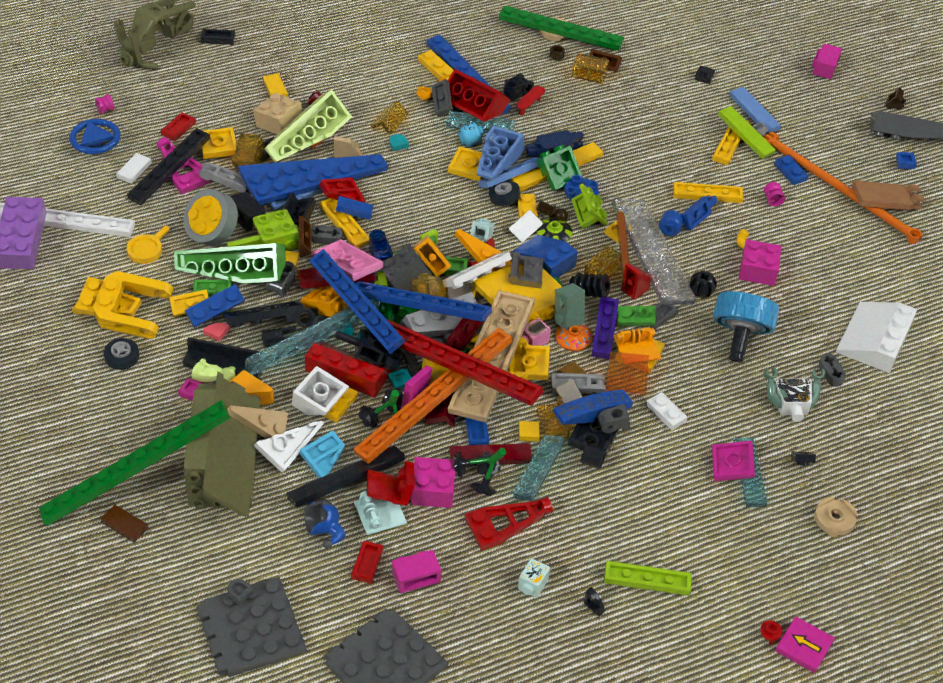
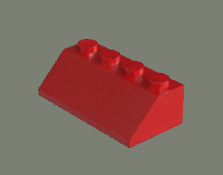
[447,69,510,122]
[305,343,393,398]

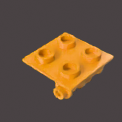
[613,327,661,365]

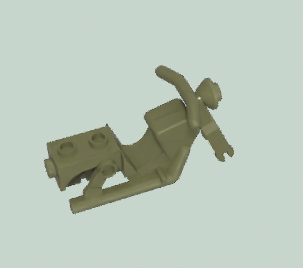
[114,0,196,70]

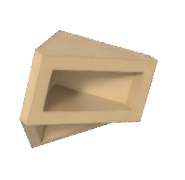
[334,136,363,158]

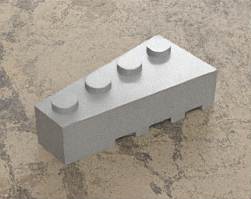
[399,292,485,338]

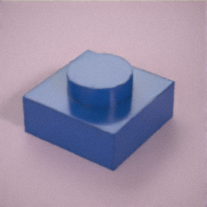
[896,152,917,169]

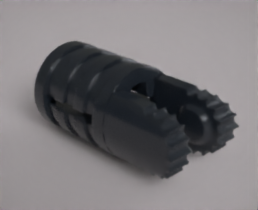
[261,326,299,347]

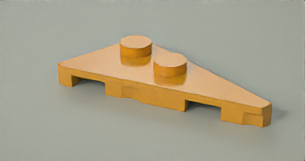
[454,229,511,274]

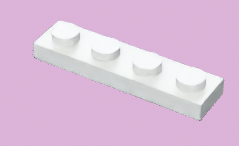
[442,252,512,289]

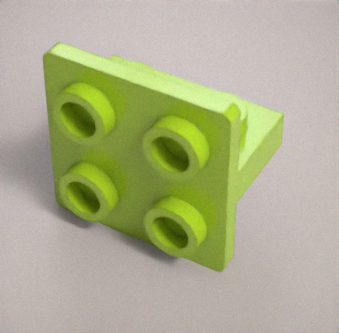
[571,183,608,229]

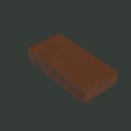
[101,504,148,543]

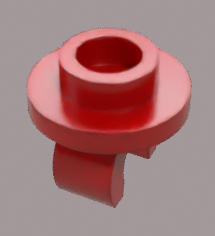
[760,620,783,645]

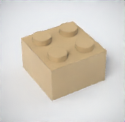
[253,93,303,135]

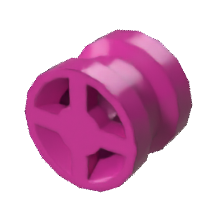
[95,94,114,114]

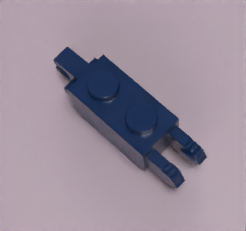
[525,130,584,158]

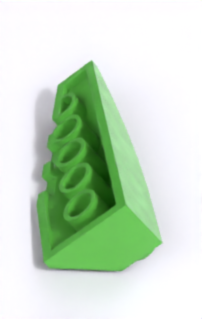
[174,243,286,284]

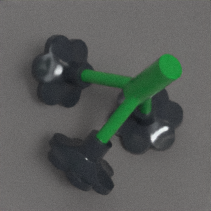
[358,388,410,433]
[454,448,506,496]

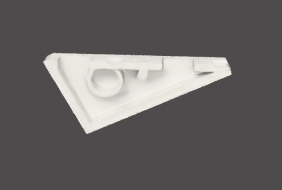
[253,421,324,472]

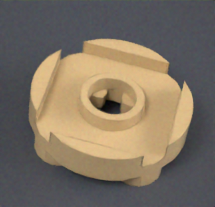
[814,497,857,537]

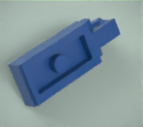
[681,195,718,230]

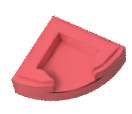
[203,323,230,341]

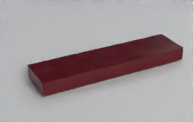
[449,443,532,466]

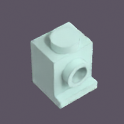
[470,218,495,243]

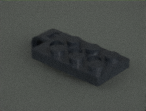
[568,392,629,469]

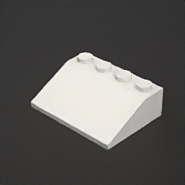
[836,302,918,373]

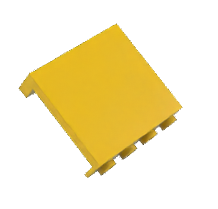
[471,256,562,324]

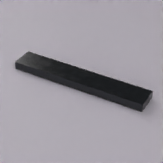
[127,128,211,205]
[286,446,405,508]

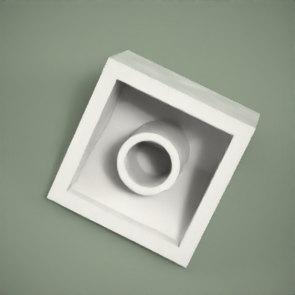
[292,366,349,415]

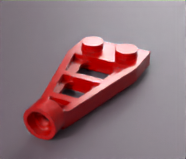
[465,497,553,551]

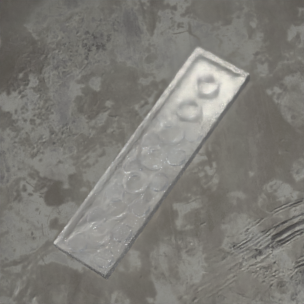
[612,199,696,305]

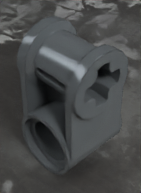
[265,261,296,297]

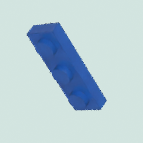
[185,284,245,328]

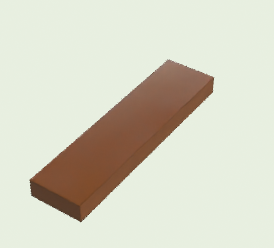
[616,212,630,281]

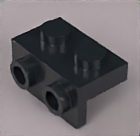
[284,193,316,228]

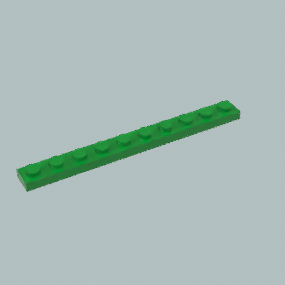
[39,400,231,526]

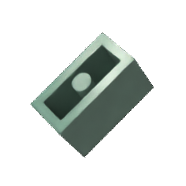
[554,283,585,330]

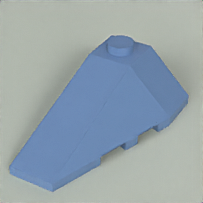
[477,125,525,180]

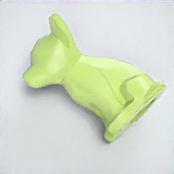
[191,358,236,382]

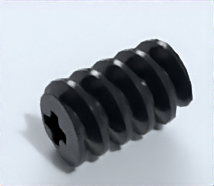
[569,272,610,298]

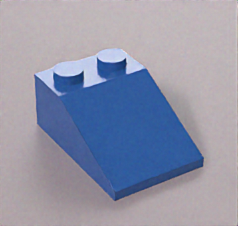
[512,235,578,278]

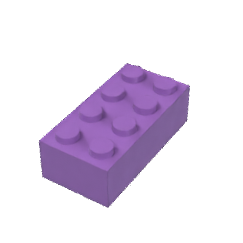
[0,197,47,269]

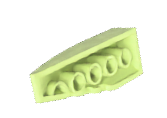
[264,90,352,162]

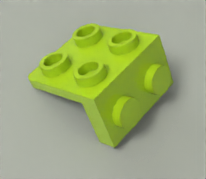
[253,209,299,251]

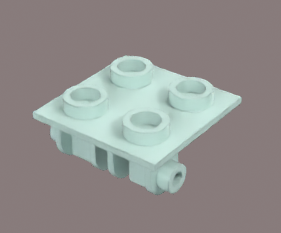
[354,491,407,535]

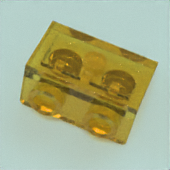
[536,396,573,442]

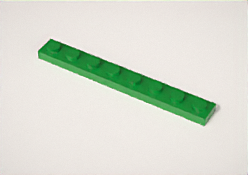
[499,6,624,51]

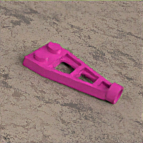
[157,137,213,194]

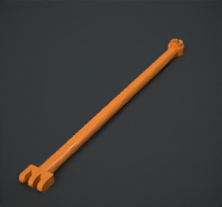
[763,131,922,244]

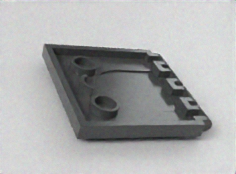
[196,577,307,677]
[324,609,448,683]

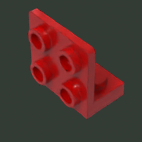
[367,461,415,506]

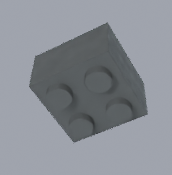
[381,244,432,291]

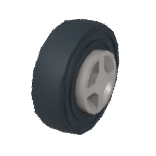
[489,181,521,206]
[103,338,140,370]

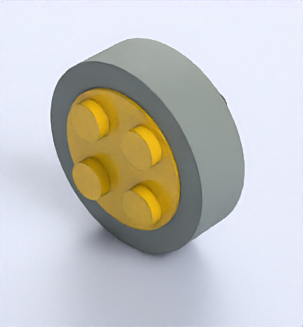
[183,189,238,246]

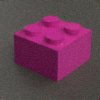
[738,239,782,286]
[411,457,455,508]

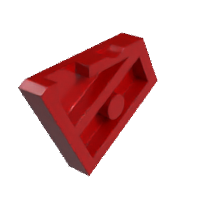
[320,178,366,203]

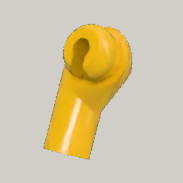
[736,229,749,249]

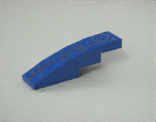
[553,390,633,425]

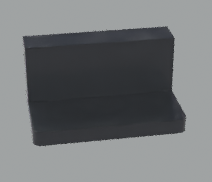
[230,192,266,231]

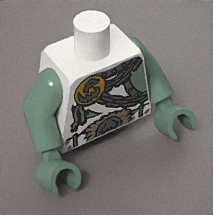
[763,367,825,422]

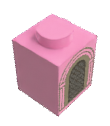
[522,318,551,346]

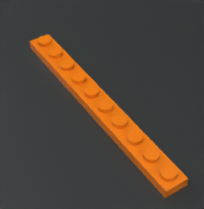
[353,328,513,464]

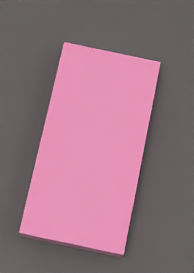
[311,239,384,282]

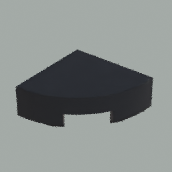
[584,587,605,617]

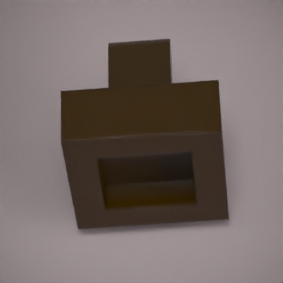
[885,87,906,110]

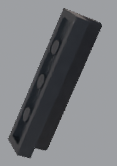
[183,337,264,379]

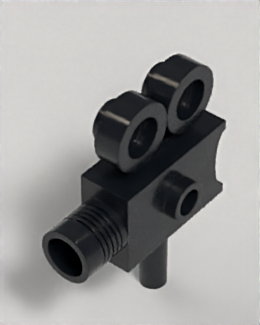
[335,327,402,370]

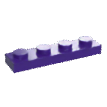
[591,297,619,359]

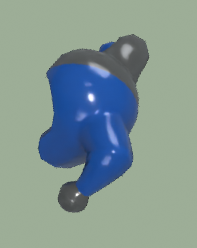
[304,499,346,549]

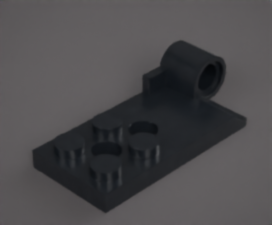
[223,300,315,327]

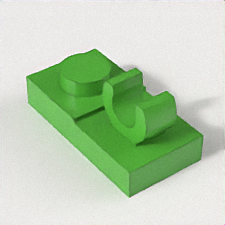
[617,306,656,326]

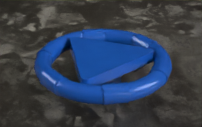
[69,119,121,155]

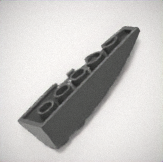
[870,111,943,140]

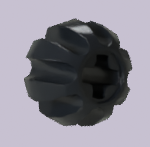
[689,270,717,298]

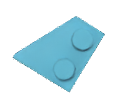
[299,431,345,478]

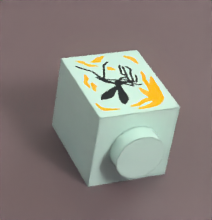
[518,558,550,598]

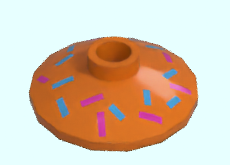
[555,324,593,352]

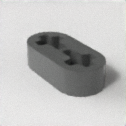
[311,225,343,244]
[819,353,846,387]

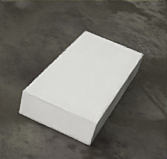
[116,153,152,184]

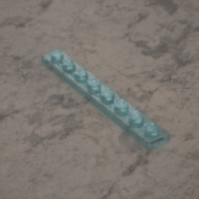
[245,300,379,375]

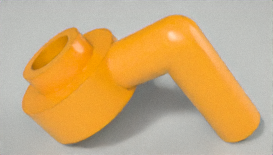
[416,77,446,100]

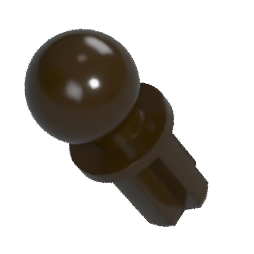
[536,201,568,221]

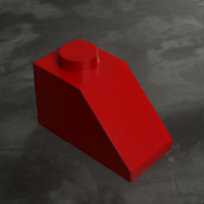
[621,263,651,300]

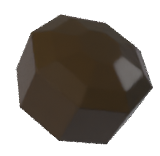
[550,45,565,60]

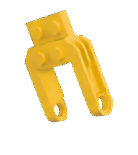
[75,271,174,339]
[464,334,550,381]

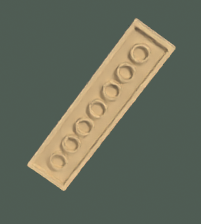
[448,290,535,422]

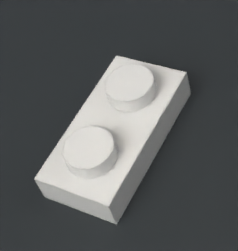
[646,392,688,430]

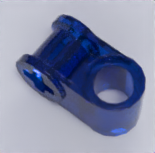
[369,229,393,261]

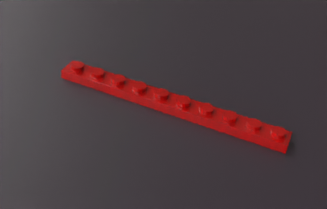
[387,319,543,406]

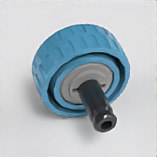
[713,291,779,363]

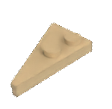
[227,405,288,439]

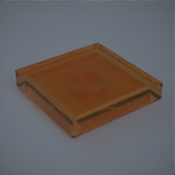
[606,352,649,394]

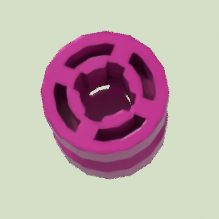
[764,182,785,207]

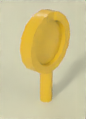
[126,225,170,264]

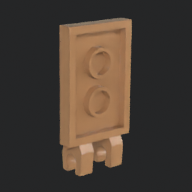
[852,180,925,210]

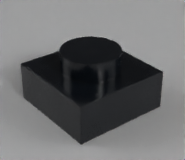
[694,66,715,84]
[791,451,816,466]

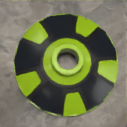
[537,218,572,242]

